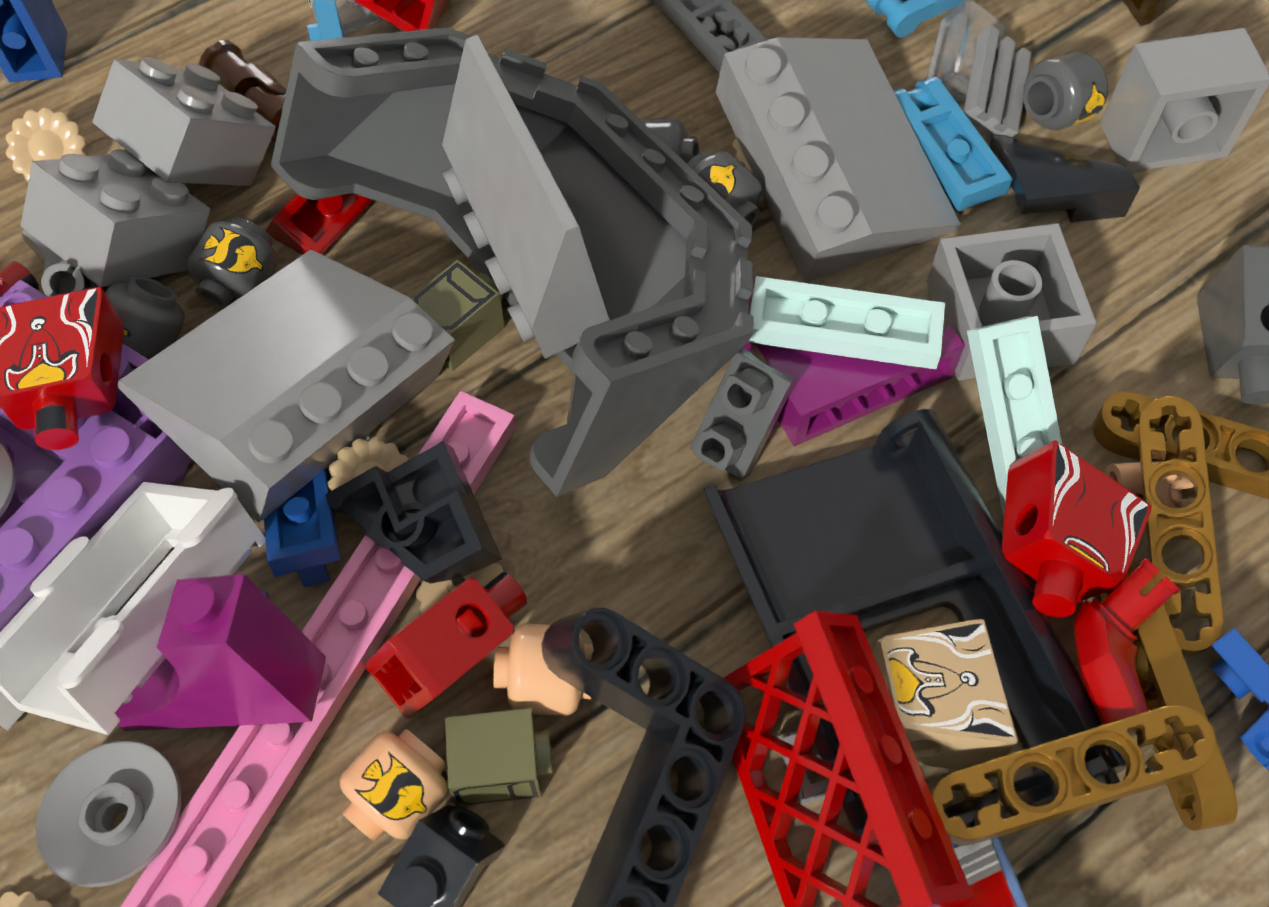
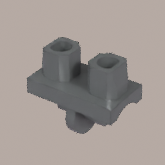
[690,348,797,480]

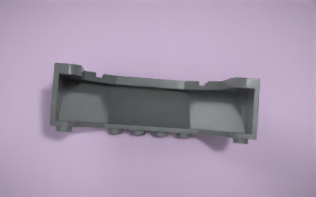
[271,27,754,497]

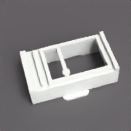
[0,482,266,735]

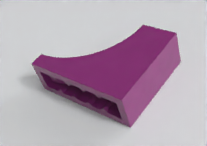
[742,279,965,446]
[115,574,326,731]

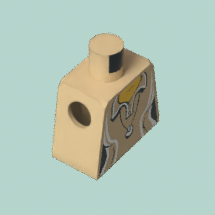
[872,620,1018,770]

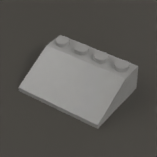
[442,34,610,359]
[716,37,961,283]
[118,250,455,523]

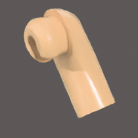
[1104,461,1196,509]

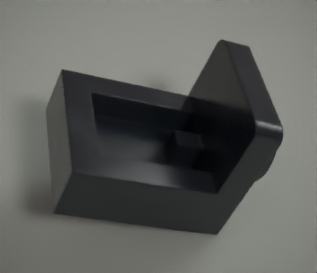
[378,805,505,907]

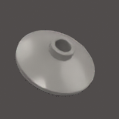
[36,741,182,887]

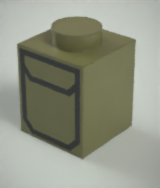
[410,259,505,371]
[445,708,553,807]

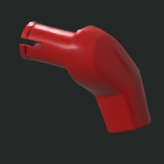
[1074,557,1181,726]

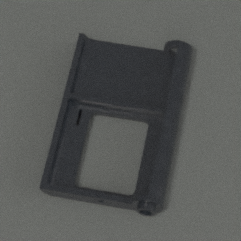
[703,409,1126,868]

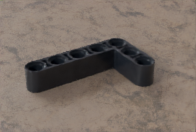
[542,607,746,907]

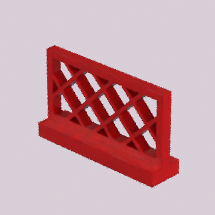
[723,610,974,907]

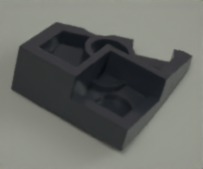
[989,135,1140,223]
[325,441,502,584]

